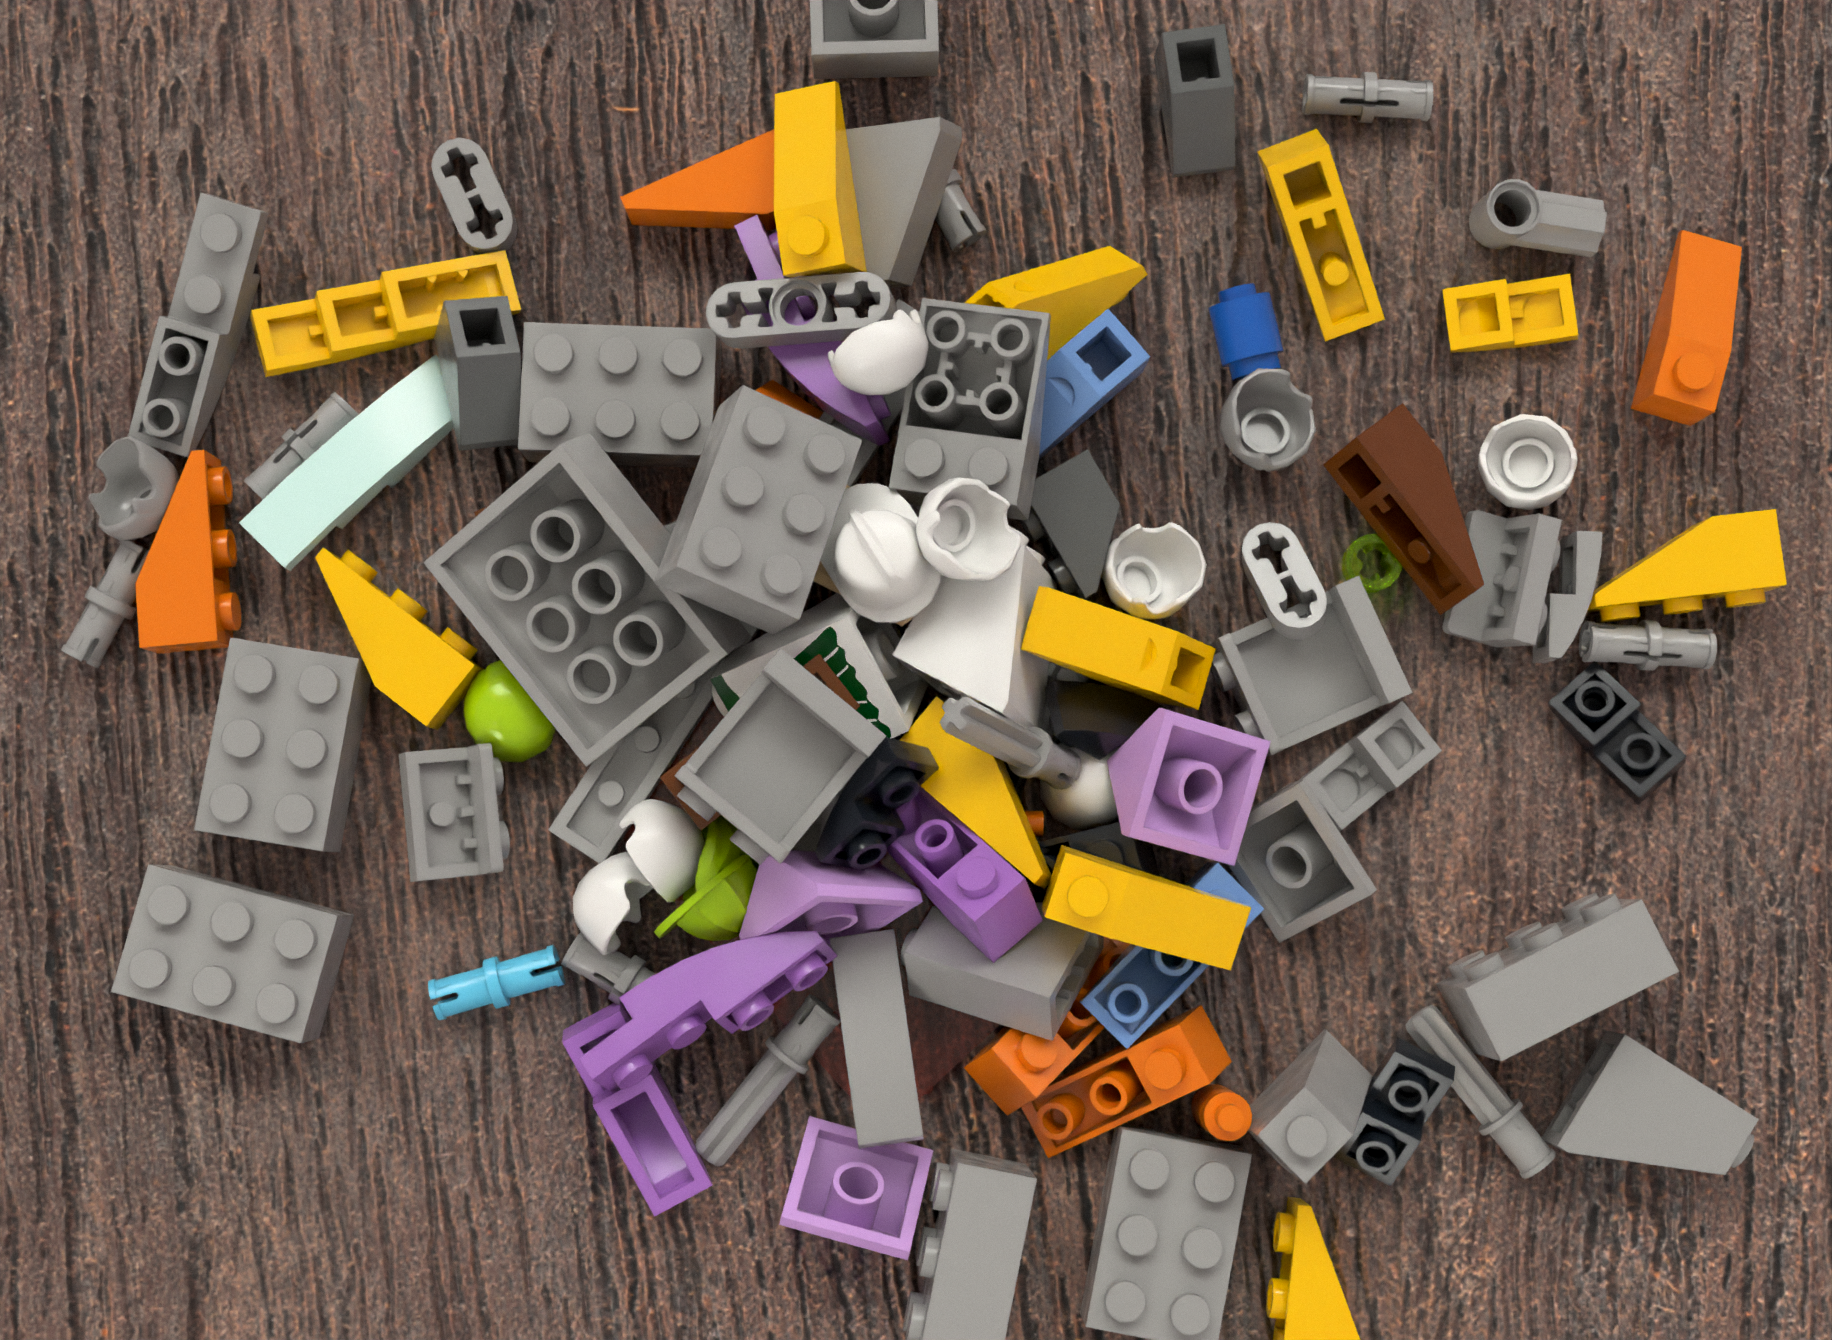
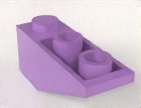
[887,786,1043,963]

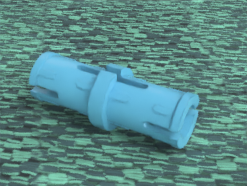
[428,945,565,1021]

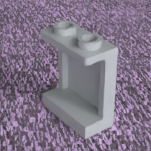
[1210,576,1413,757]
[674,648,886,865]

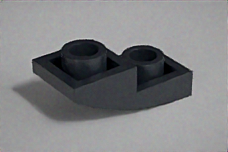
[1548,662,1687,805]
[1044,681,1167,760]
[815,737,939,870]
[1333,1037,1455,1186]

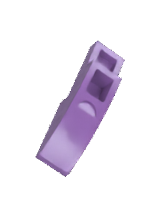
[734,215,892,446]
[578,931,837,1091]

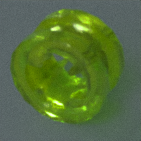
[1341,534,1402,593]

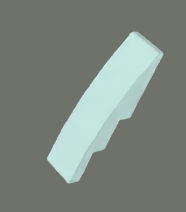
[239,355,454,571]

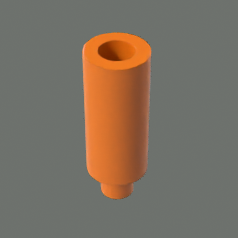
[1191,1084,1252,1141]

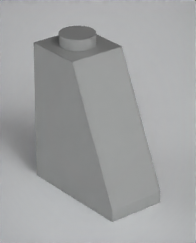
[846,117,962,301]
[901,902,1104,1041]
[1247,1029,1372,1184]
[1542,1031,1759,1175]

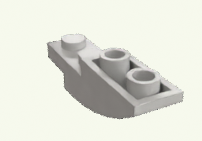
[128,193,269,457]

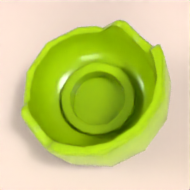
[463,660,556,762]

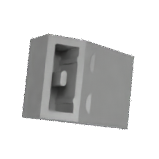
[888,298,1051,521]

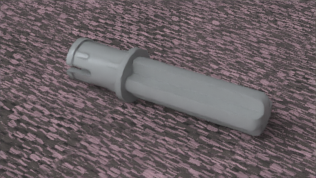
[940,697,1082,790]
[695,994,841,1167]
[1405,1005,1556,1179]

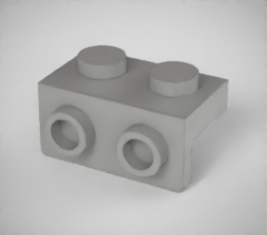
[1442,510,1562,647]
[398,743,510,882]

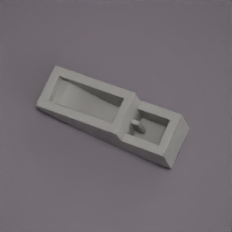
[830,929,924,1149]

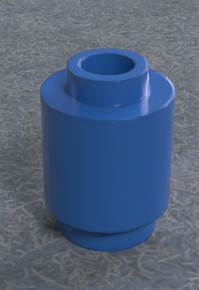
[1208,283,1284,381]

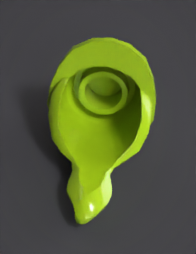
[654,759,759,941]

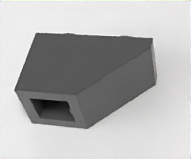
[1154,24,1235,178]
[434,296,521,451]
[1019,449,1120,601]

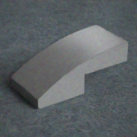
[1532,531,1602,664]
[1298,701,1442,831]

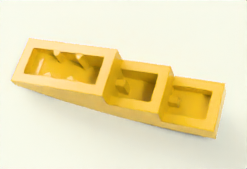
[250,250,521,377]

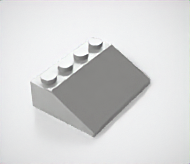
[423,433,751,767]

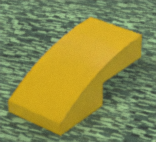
[1442,274,1579,353]

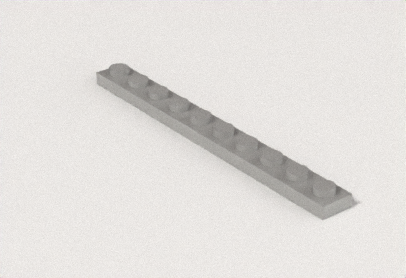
[548,299,920,864]

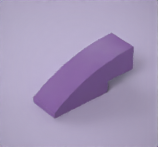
[562,1003,712,1217]

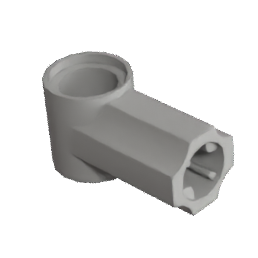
[1469,179,1607,257]

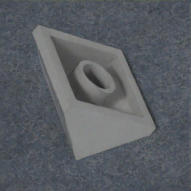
[1228,779,1377,943]

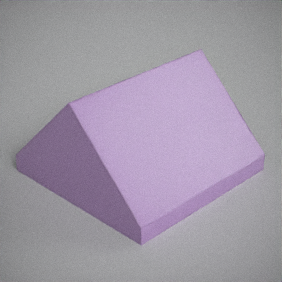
[1107,708,1271,866]
[739,850,923,946]
[779,1116,933,1260]

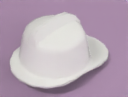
[820,483,941,623]

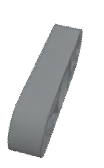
[706,272,897,349]

